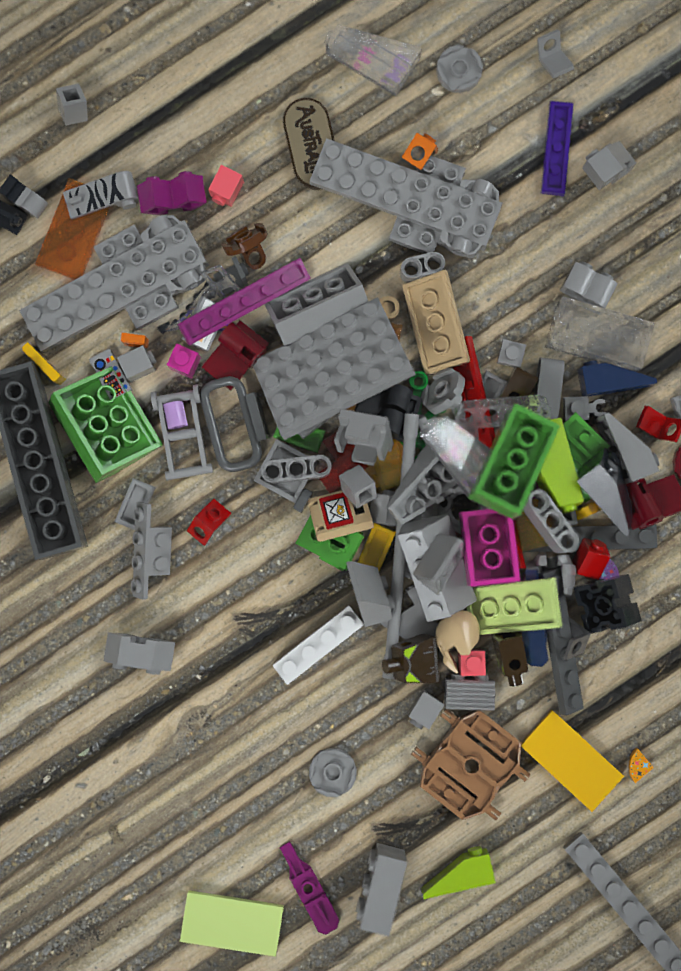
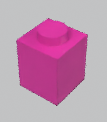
[167,343,201,379]

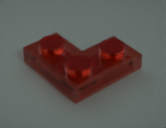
[318,431,369,494]

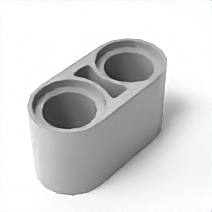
[400,252,445,283]

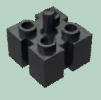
[573,574,642,634]

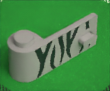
[63,171,139,220]

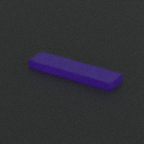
[541,101,573,196]

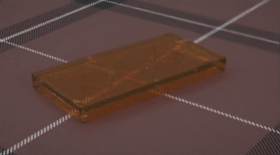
[35,178,110,280]

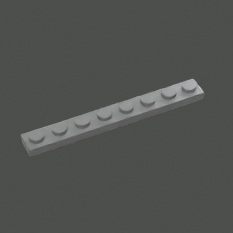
[563,832,681,971]

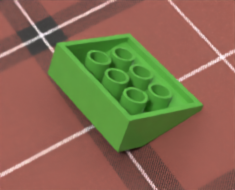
[48,366,163,483]

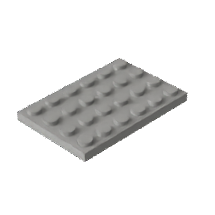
[253,297,415,440]

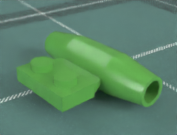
[563,412,610,503]

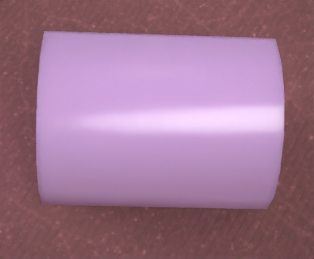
[163,401,188,430]

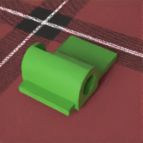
[295,515,364,571]

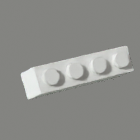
[272,605,364,685]

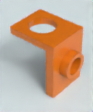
[402,133,438,170]

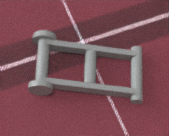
[151,384,213,481]

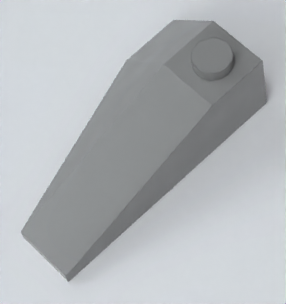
[386,435,476,525]

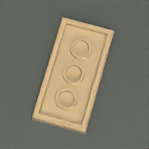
[402,270,470,375]

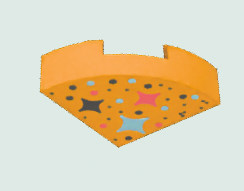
[628,748,654,783]

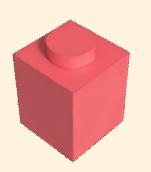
[208,165,244,207]
[458,649,486,676]

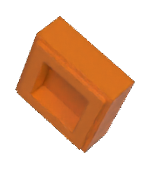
[121,332,149,349]

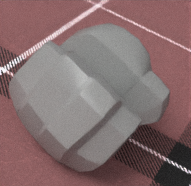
[508,552,576,597]

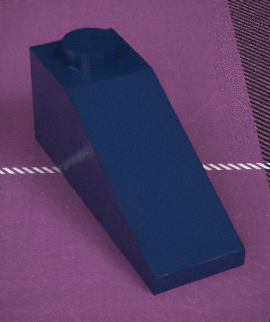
[577,360,657,397]

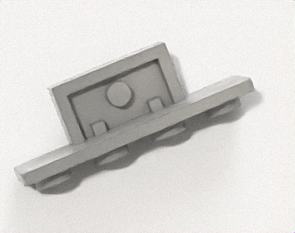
[131,502,172,600]

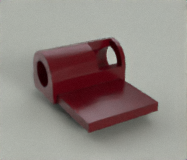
[202,320,269,391]
[627,474,681,530]

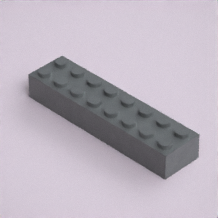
[0,361,88,560]

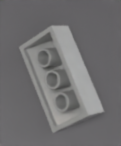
[264,263,368,346]
[398,513,477,622]

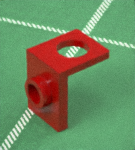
[636,406,681,442]
[187,499,231,546]

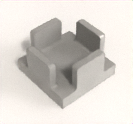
[335,409,394,465]

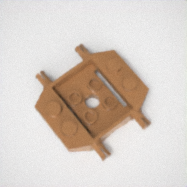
[411,709,530,821]

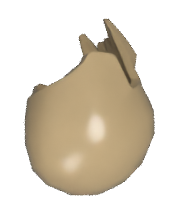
[435,610,480,674]

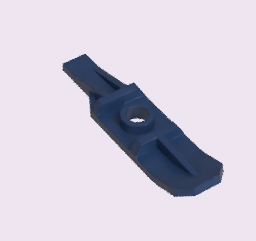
[522,569,549,667]

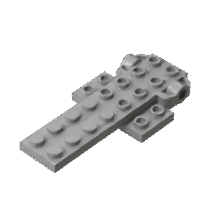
[310,138,502,258]
[19,215,209,353]

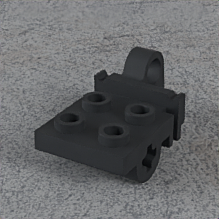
[354,384,423,443]

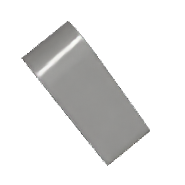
[534,357,565,420]
[261,455,331,484]
[523,490,579,554]

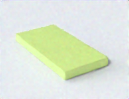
[466,577,563,635]
[180,890,284,957]

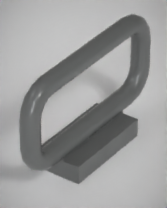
[200,376,271,472]

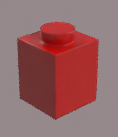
[572,538,611,580]

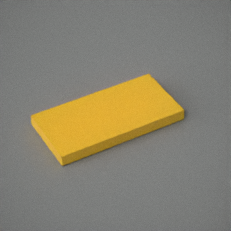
[521,709,624,812]

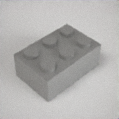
[356,843,407,936]

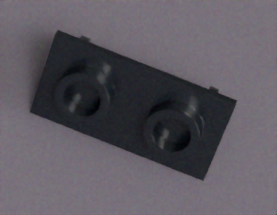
[0,200,29,235]

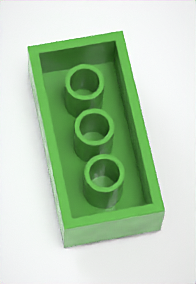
[468,403,560,520]

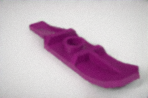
[279,841,340,935]

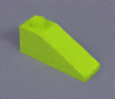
[421,846,496,899]

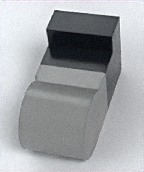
[0,174,48,219]

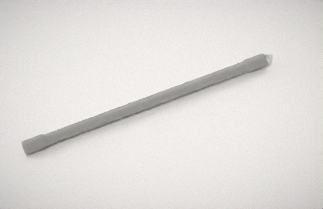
[382,414,419,679]

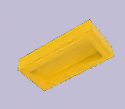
[22,342,66,385]
[357,523,396,571]

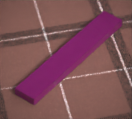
[177,258,311,345]

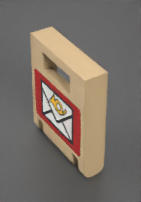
[308,490,374,541]

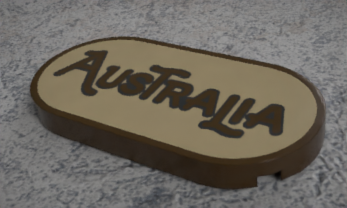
[283,98,335,190]

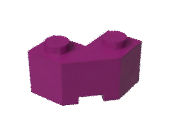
[137,171,207,215]

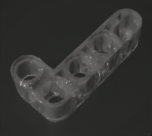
[454,395,552,452]

